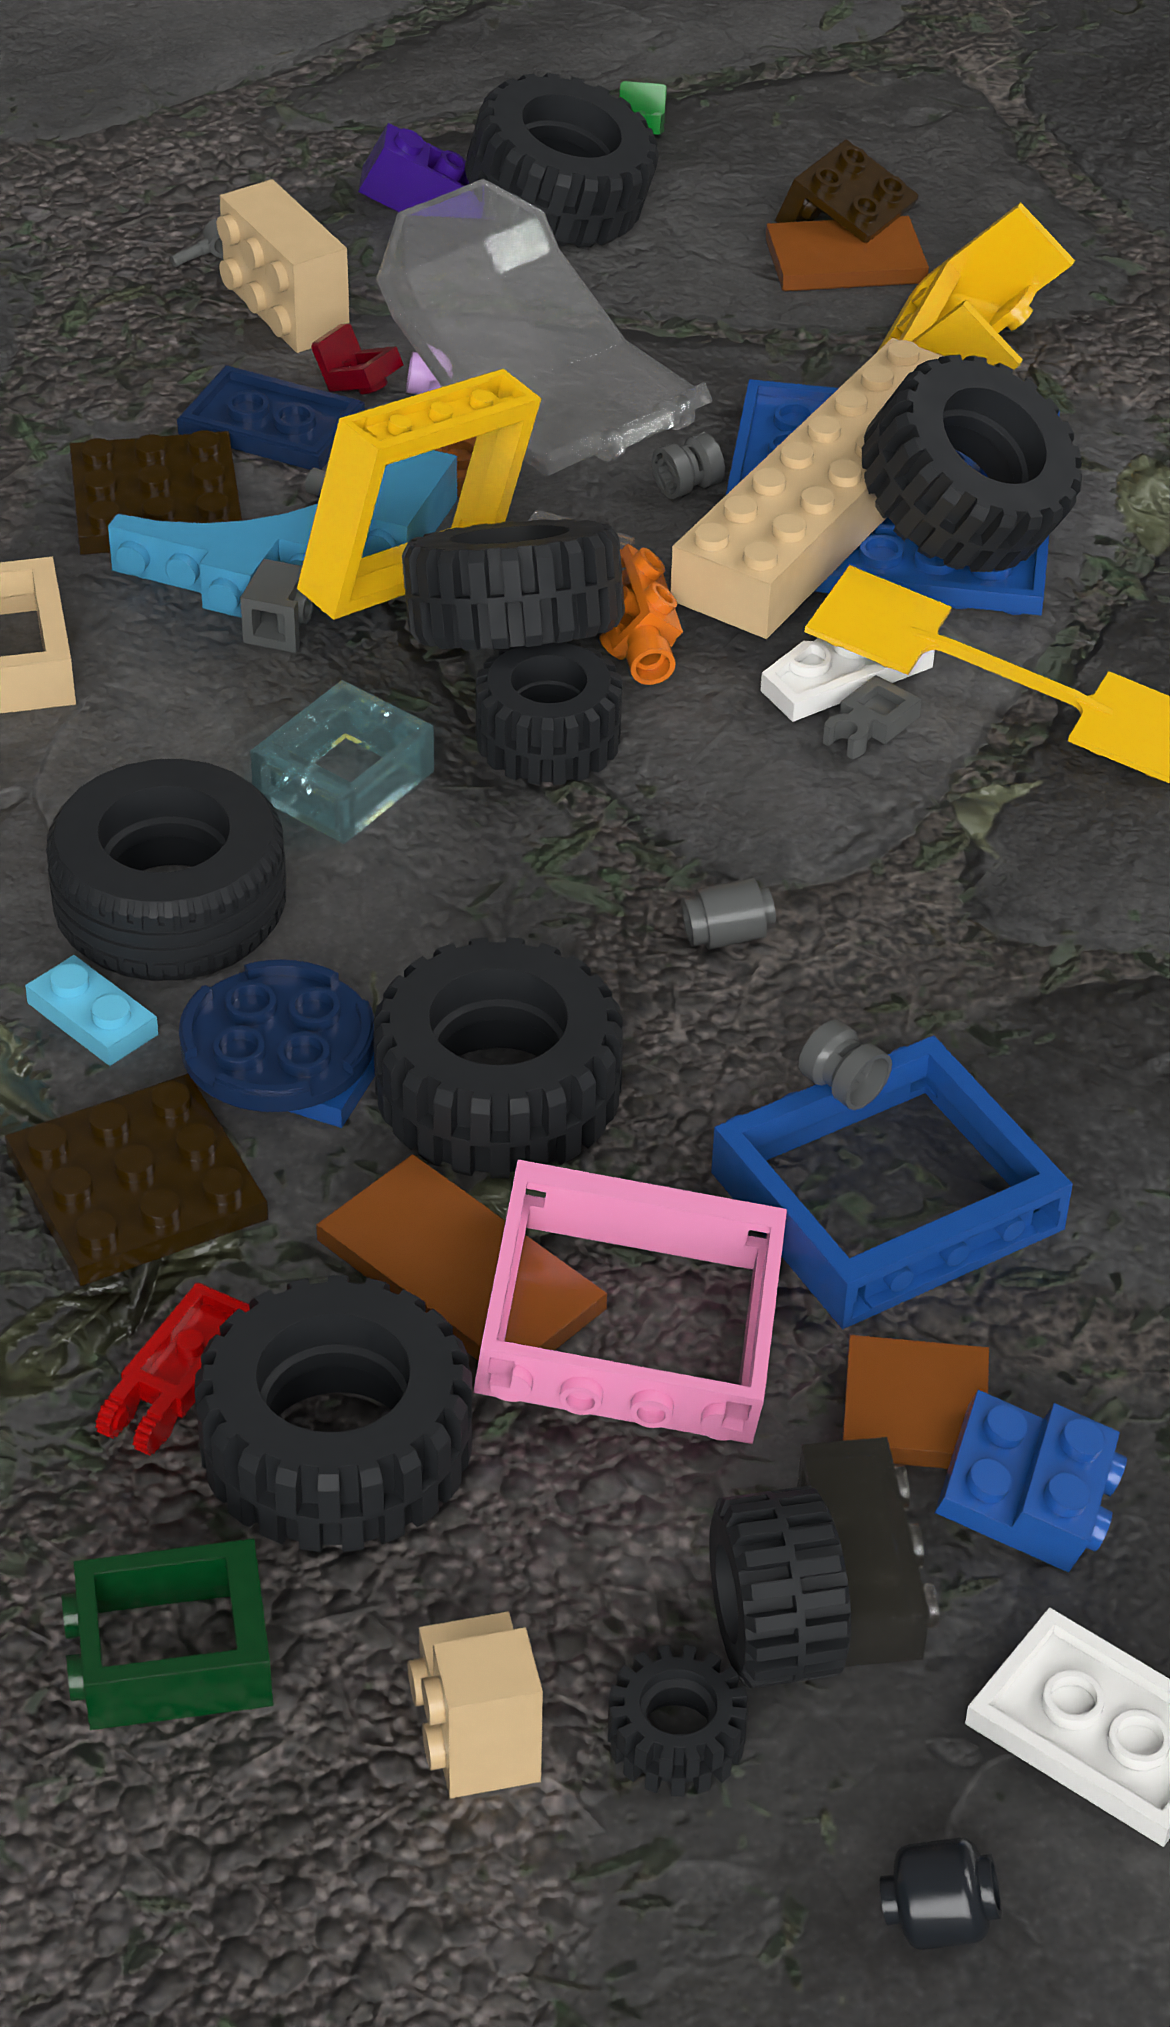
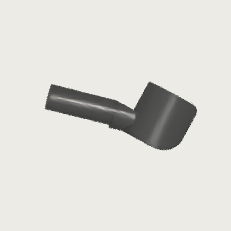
[170,219,223,267]

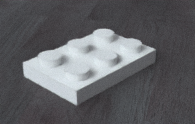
[965,1607,1170,1847]

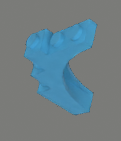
[108,450,457,618]

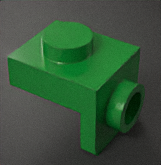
[619,81,667,135]

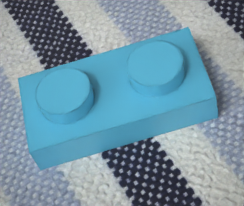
[25,955,158,1066]

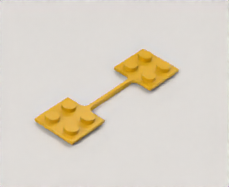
[804,565,1170,784]

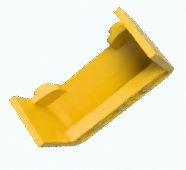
[876,202,1075,370]

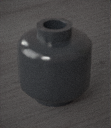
[880,1837,1002,1950]

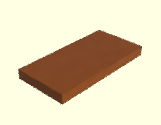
[316,1154,607,1361]

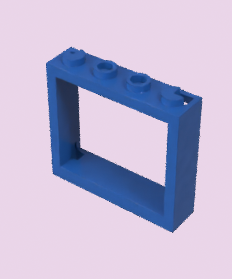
[711,1035,1073,1330]

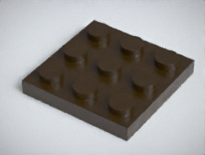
[70,430,242,555]
[5,1074,268,1287]

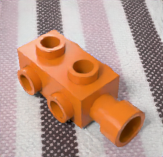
[599,543,683,685]

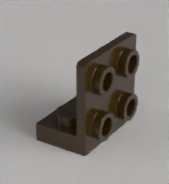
[775,139,919,243]

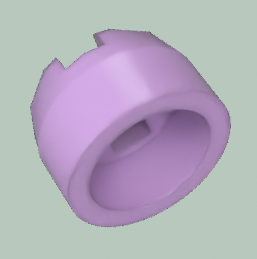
[406,352,445,395]

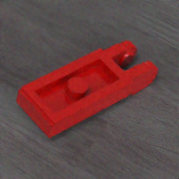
[95,1282,250,1456]

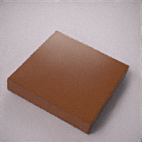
[841,1335,989,1469]

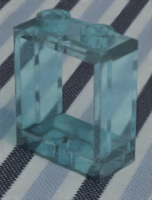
[250,680,434,844]

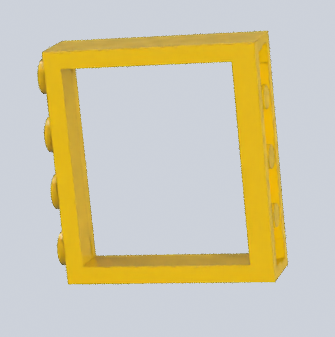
[297,369,542,620]

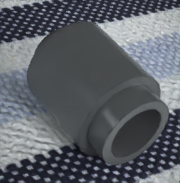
[681,878,776,950]

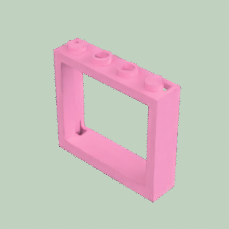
[473,1160,787,1444]

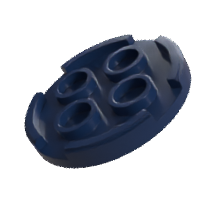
[179,959,374,1112]

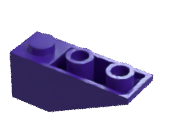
[358,123,498,217]

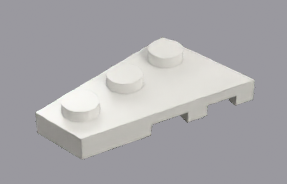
[760,638,935,722]

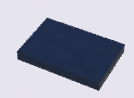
[177,365,365,470]

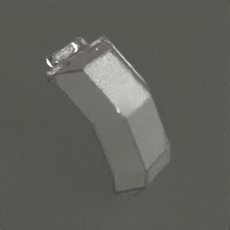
[376,179,713,476]

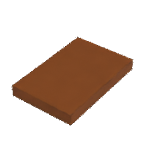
[766,216,929,291]

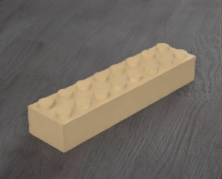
[670,338,943,639]

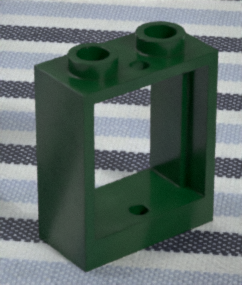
[61,1539,273,1730]

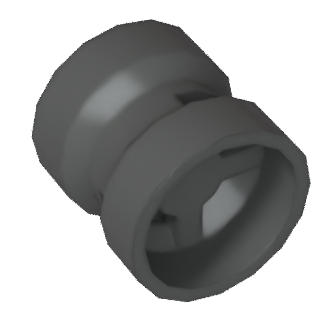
[652,432,725,499]
[798,1019,892,1110]

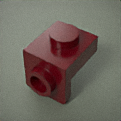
[311,323,404,394]

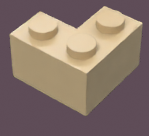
[407,1611,543,1799]

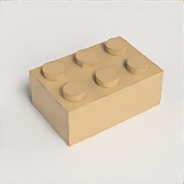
[217,179,350,353]

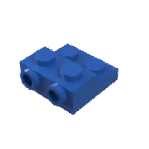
[935,1390,1127,1573]

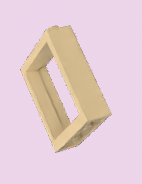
[0,556,76,713]

